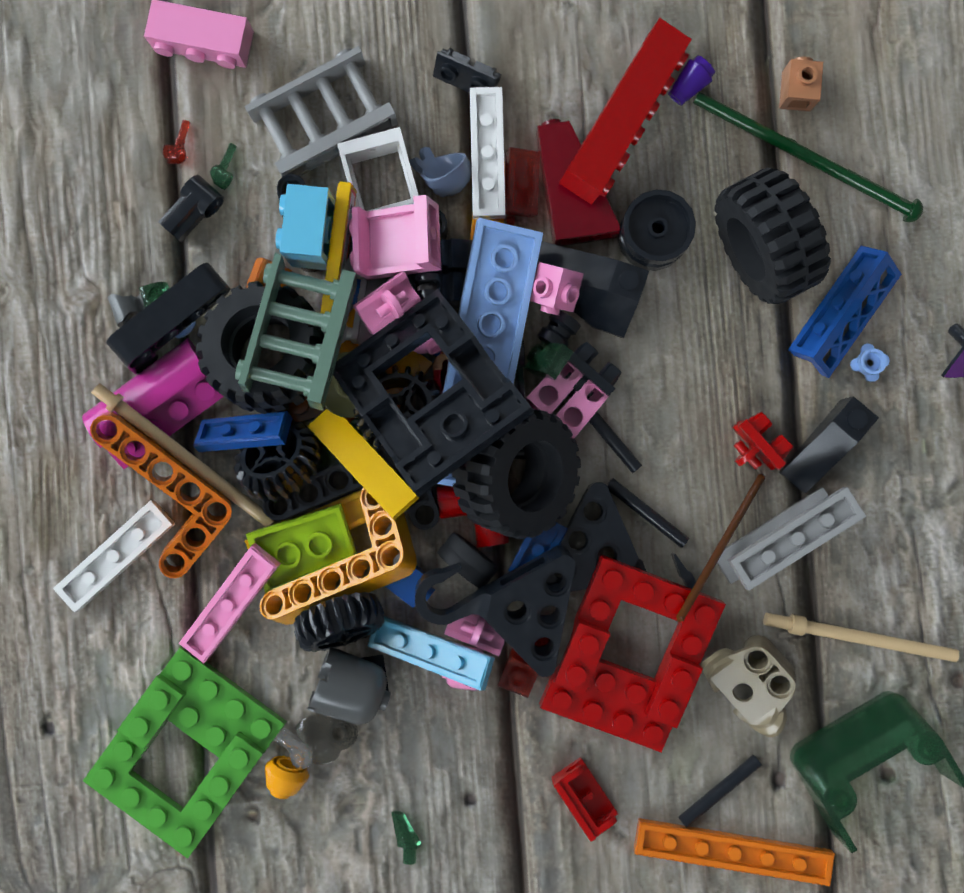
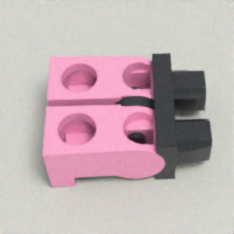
[526,342,622,439]

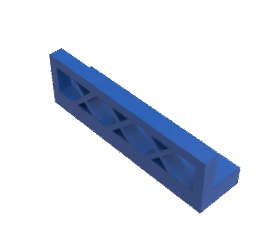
[788,245,902,378]

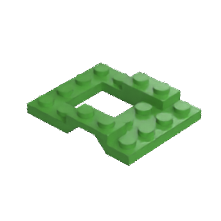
[83,646,287,859]

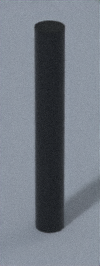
[589,412,642,473]
[607,478,689,548]
[678,755,762,828]

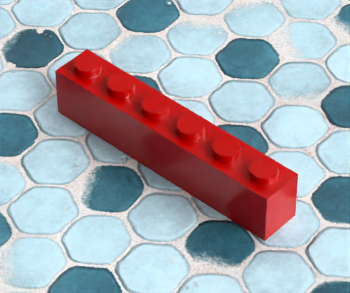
[559,18,692,205]

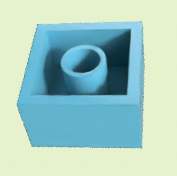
[276,184,335,270]

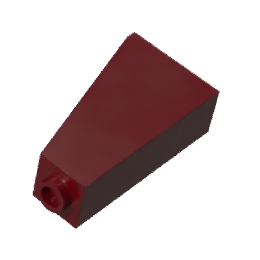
[536,119,620,246]

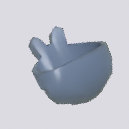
[410,147,472,197]

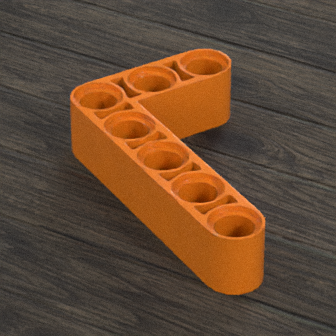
[90,412,232,578]

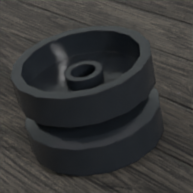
[618,189,696,271]

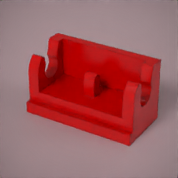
[551,757,618,842]

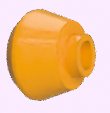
[265,756,309,799]

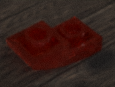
[498,637,550,698]

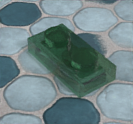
[524,341,574,380]

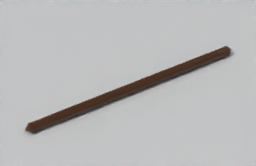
[676,474,765,622]

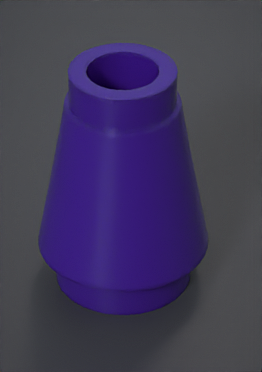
[668,55,715,106]

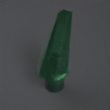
[391,810,422,865]

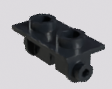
[433,48,501,93]

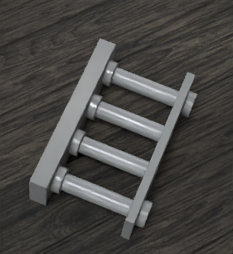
[244,46,398,177]
[717,487,866,590]

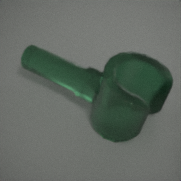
[210,143,237,190]

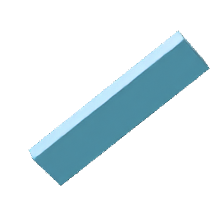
[367,616,495,691]

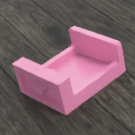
[349,195,441,280]

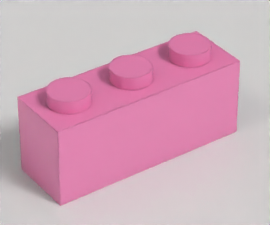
[144,0,254,69]

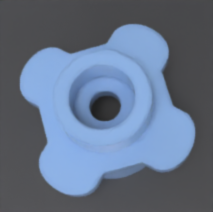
[850,343,890,382]

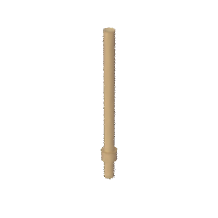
[763,612,959,662]

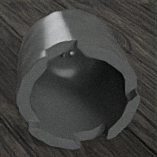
[307,646,391,725]

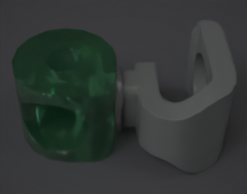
[107,282,170,327]

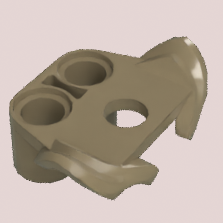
[701,635,796,738]

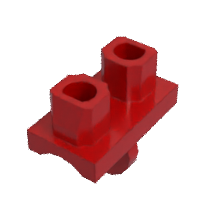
[732,412,793,470]

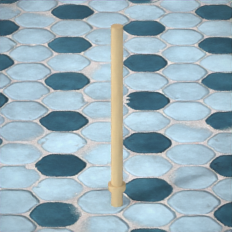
[91,383,274,527]

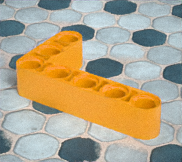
[260,488,417,625]

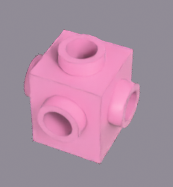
[530,262,584,315]

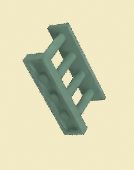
[235,253,357,411]

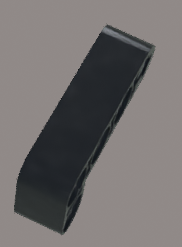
[106,263,230,374]

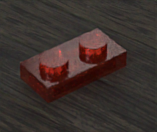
[505,147,540,218]

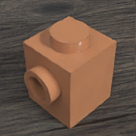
[779,56,824,112]

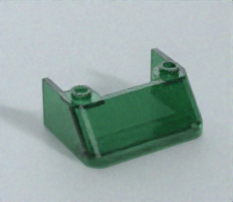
[790,691,964,853]

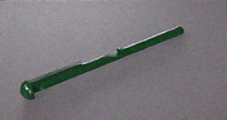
[693,92,923,222]

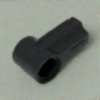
[158,175,224,242]

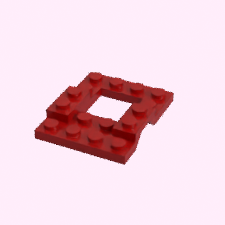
[539,555,726,753]

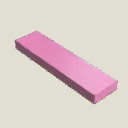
[179,543,281,664]

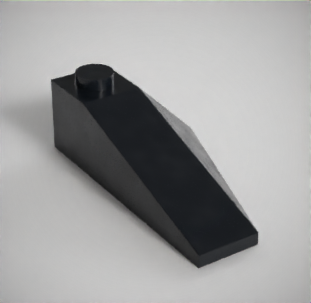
[535,241,649,338]

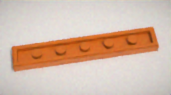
[633,818,835,886]

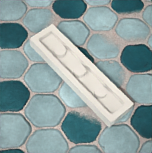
[470,87,505,219]
[53,500,175,613]

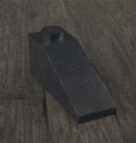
[779,396,879,493]

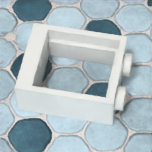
[337,127,419,211]

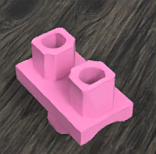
[353,272,422,335]
[444,602,505,656]

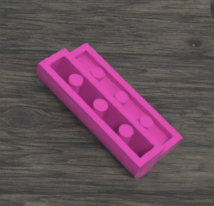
[82,338,224,469]

